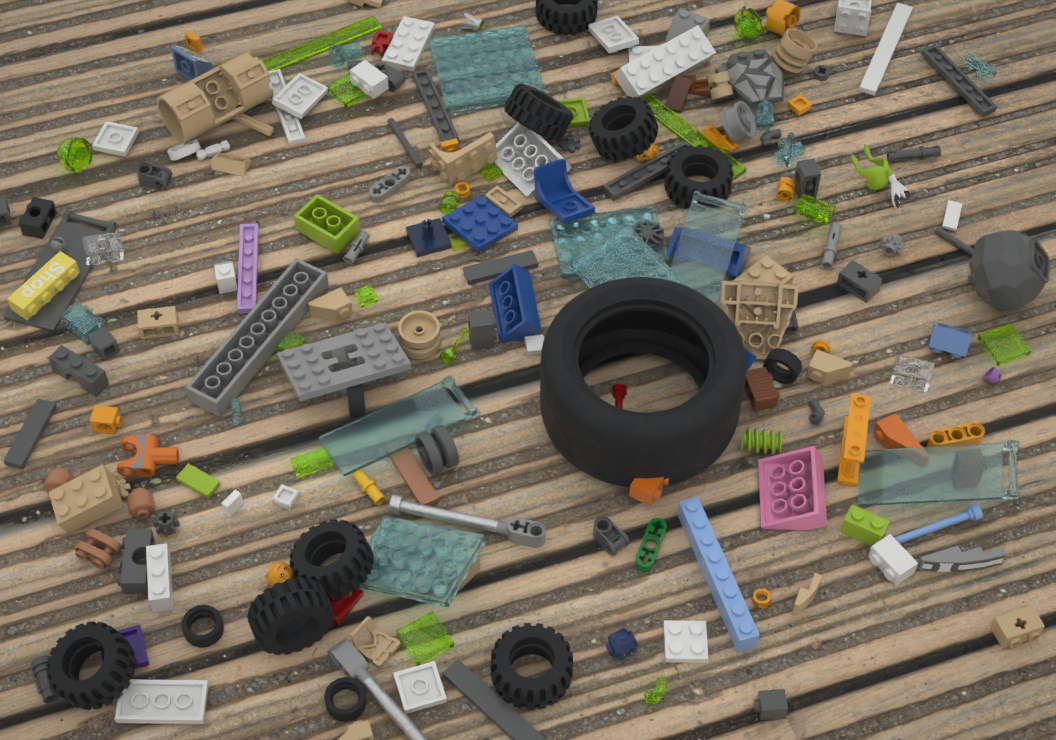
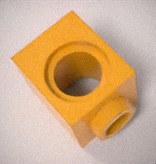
[89,405,123,435]

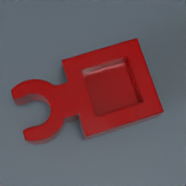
[371,30,393,57]

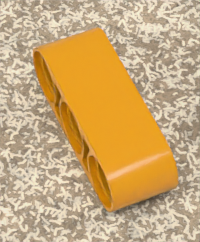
[926,423,985,456]

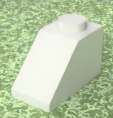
[214,261,238,294]

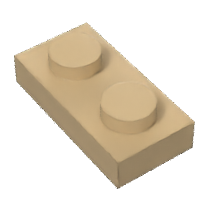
[485,185,522,218]

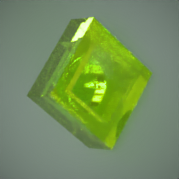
[353,284,378,308]

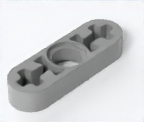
[369,166,411,203]

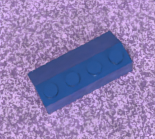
[489,264,542,342]

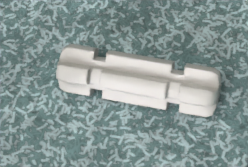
[196,140,230,161]

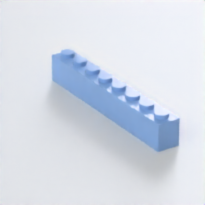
[677,496,760,653]

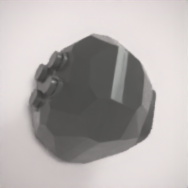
[968,230,1050,311]

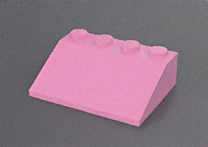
[758,446,827,530]

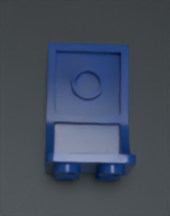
[534,159,595,224]

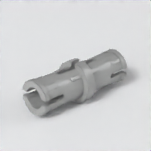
[343,230,370,265]

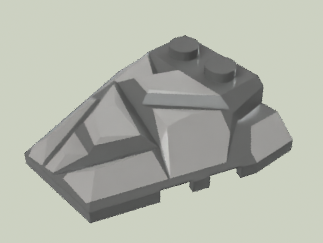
[715,49,784,106]

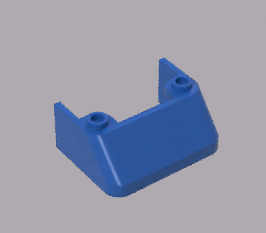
[666,227,751,278]

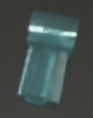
[329,42,363,67]

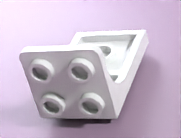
[834,0,872,36]

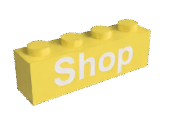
[7,251,80,321]

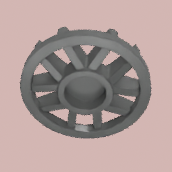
[630,220,664,249]

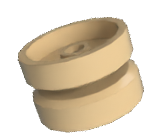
[398,310,441,359]

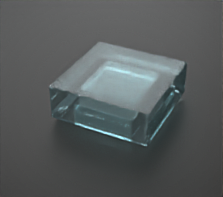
[231,398,242,426]

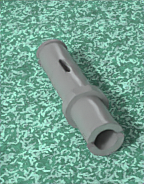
[821,222,842,270]

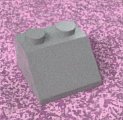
[665,8,710,43]

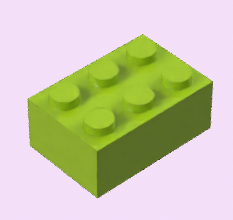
[294,194,360,254]

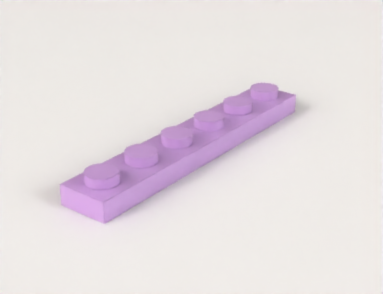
[237,223,259,314]

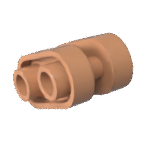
[74,528,122,569]

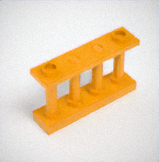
[837,393,871,488]

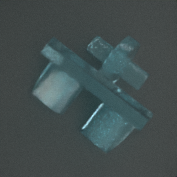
[756,100,774,131]
[775,132,805,167]

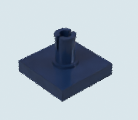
[406,218,451,258]

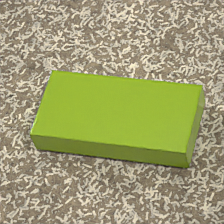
[176,463,221,499]

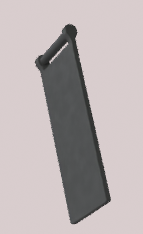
[3,210,117,332]

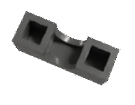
[48,345,109,397]
[117,529,155,594]

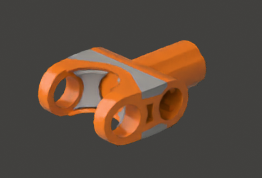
[117,435,179,478]

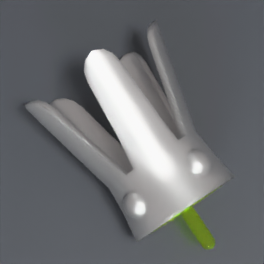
[460,12,486,32]

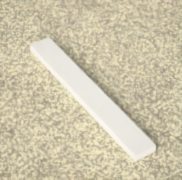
[859,3,913,96]

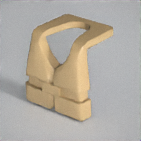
[351,616,401,668]

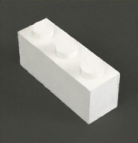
[146,543,174,613]

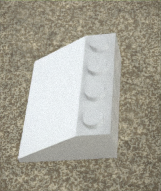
[493,122,572,198]

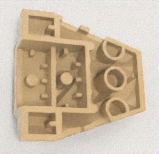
[720,280,799,360]

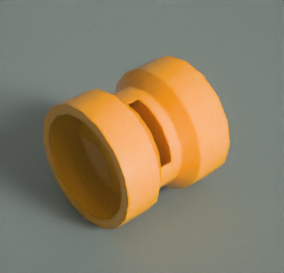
[776,177,796,202]

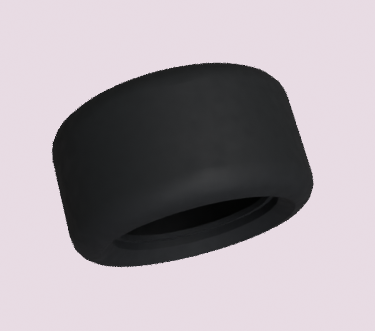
[540,277,747,488]

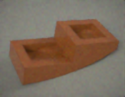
[682,75,712,96]

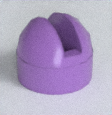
[983,367,1001,384]

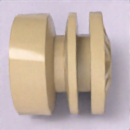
[772,28,817,73]

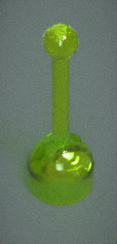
[440,327,468,364]

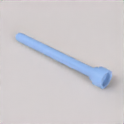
[894,504,983,544]

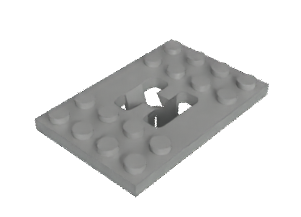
[276,322,412,401]

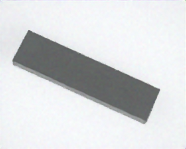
[463,250,538,285]
[3,399,57,469]

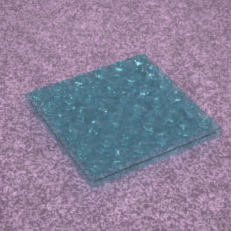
[428,25,546,113]

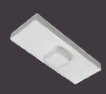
[942,200,963,231]

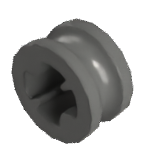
[814,65,830,81]

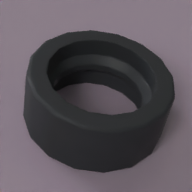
[763,348,802,384]
[347,384,366,418]
[182,605,224,648]
[324,677,367,722]

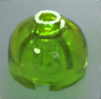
[734,6,766,40]
[57,137,93,173]

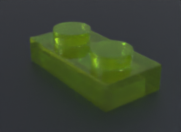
[290,446,335,478]

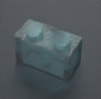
[61,301,105,346]

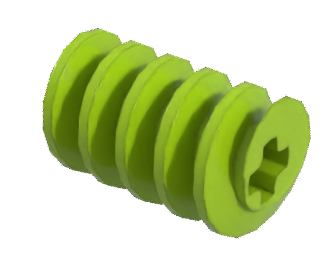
[740,427,783,456]

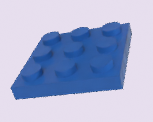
[442,195,518,252]

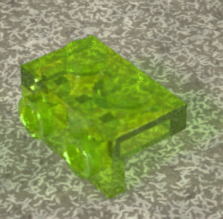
[794,194,836,225]

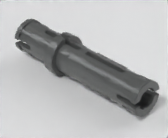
[887,145,941,163]

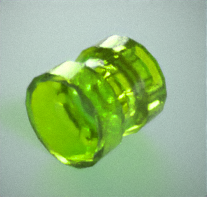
[439,191,461,215]

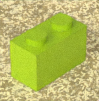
[841,505,890,546]

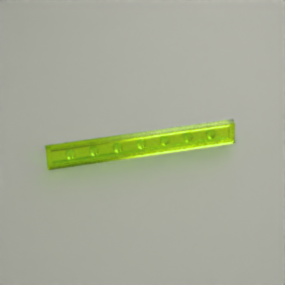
[262,16,381,72]
[641,93,747,180]

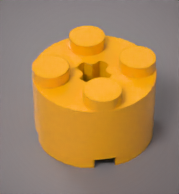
[765,0,801,36]

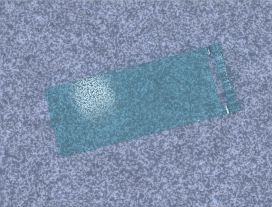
[666,191,748,305]
[319,375,481,476]
[858,440,1020,506]

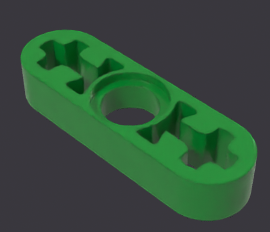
[635,518,667,572]

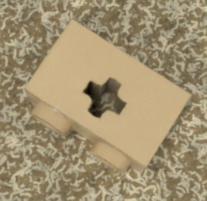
[137,306,179,340]
[990,605,1045,649]

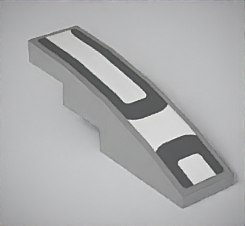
[917,546,1007,573]

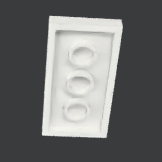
[382,16,435,72]
[115,679,209,724]

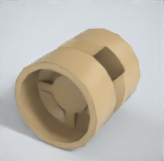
[706,71,733,100]

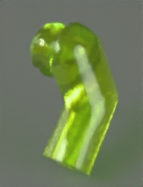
[643,677,667,705]

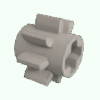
[881,234,905,256]

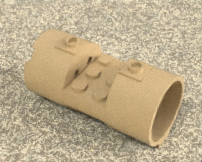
[157,51,273,144]

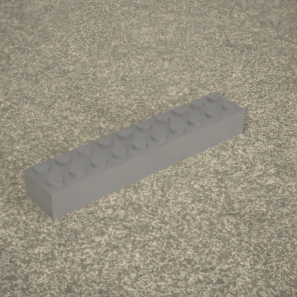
[185,258,329,417]

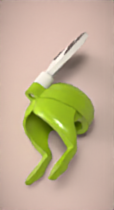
[851,144,910,208]

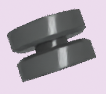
[415,425,459,475]

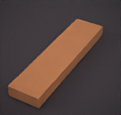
[385,439,440,506]

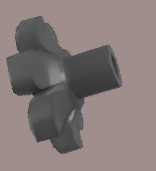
[559,134,581,153]

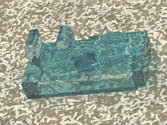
[963,51,997,82]

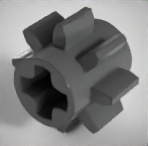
[153,510,180,537]

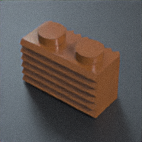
[744,367,780,411]

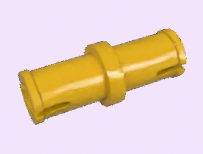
[352,468,386,506]

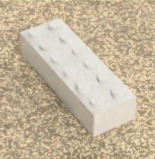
[614,25,717,99]

